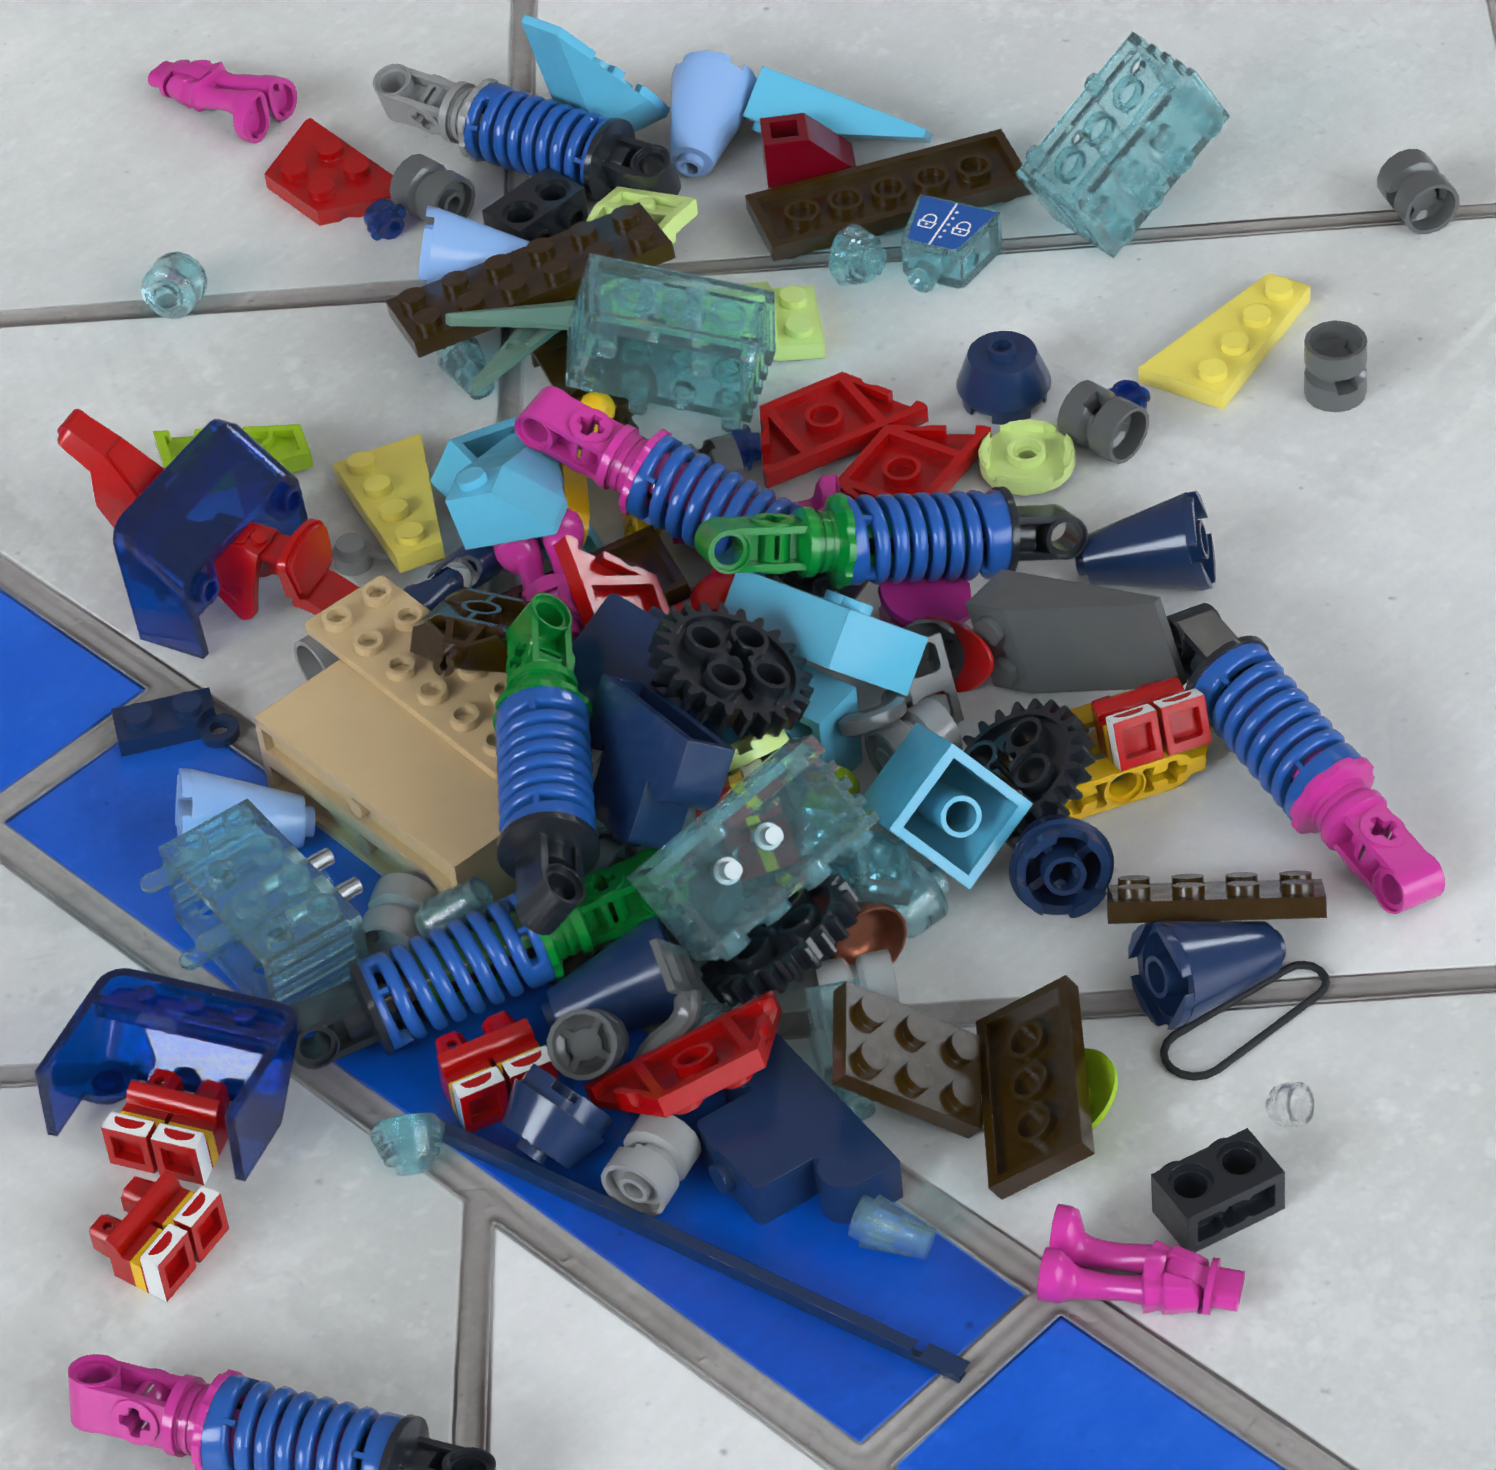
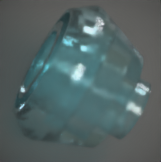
[829,224,887,286]
[370,1113,445,1176]

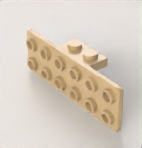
[304,575,508,779]

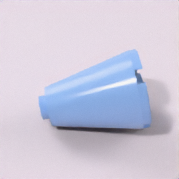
[670,50,757,177]
[417,206,530,287]
[175,768,315,872]

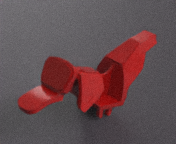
[57,409,359,620]

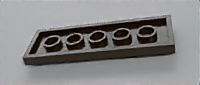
[745,129,1033,262]
[385,202,676,358]

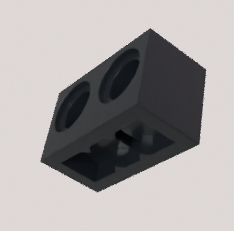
[482,167,588,242]
[1151,1128,1285,1253]

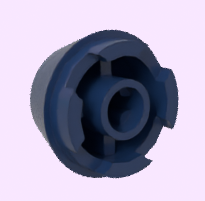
[956,331,1051,425]
[1009,814,1114,918]
[502,1063,613,1169]

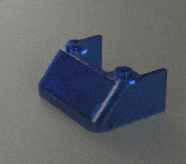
[113,419,308,659]
[35,968,298,1181]

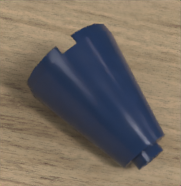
[1075,490,1216,591]
[541,916,677,1029]
[1128,921,1286,1030]

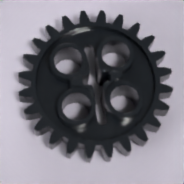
[647,602,814,740]
[962,698,1096,853]
[700,871,861,1008]

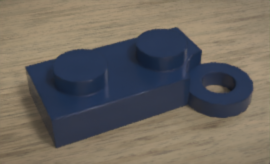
[111,687,240,757]

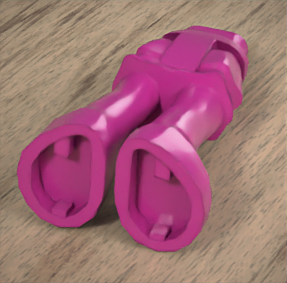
[148,60,297,144]
[493,508,585,639]
[1037,1203,1245,1315]

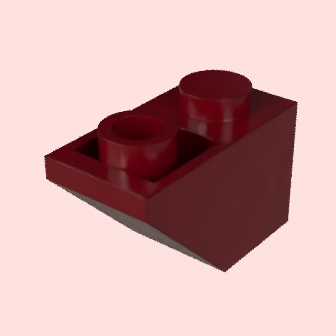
[759,113,856,189]

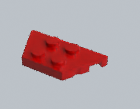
[264,118,393,226]
[759,371,929,488]
[838,425,992,500]
[553,535,670,628]
[583,990,782,1118]

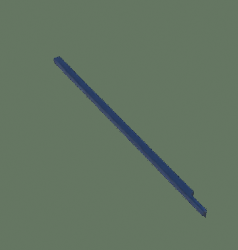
[428,1117,970,1383]

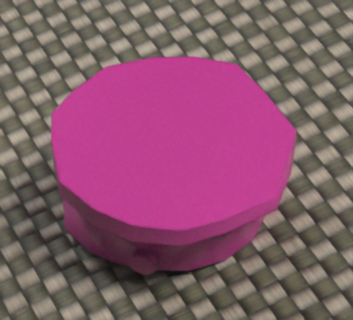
[877,577,972,628]

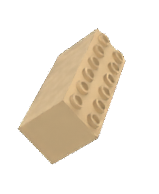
[253,659,516,925]

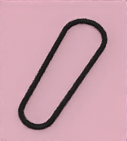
[1160,961,1330,1081]

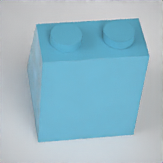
[855,723,1033,889]

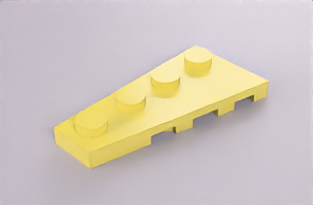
[1138,273,1310,409]
[333,433,445,573]

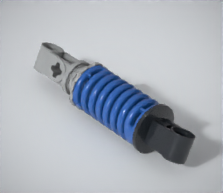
[373,64,681,201]

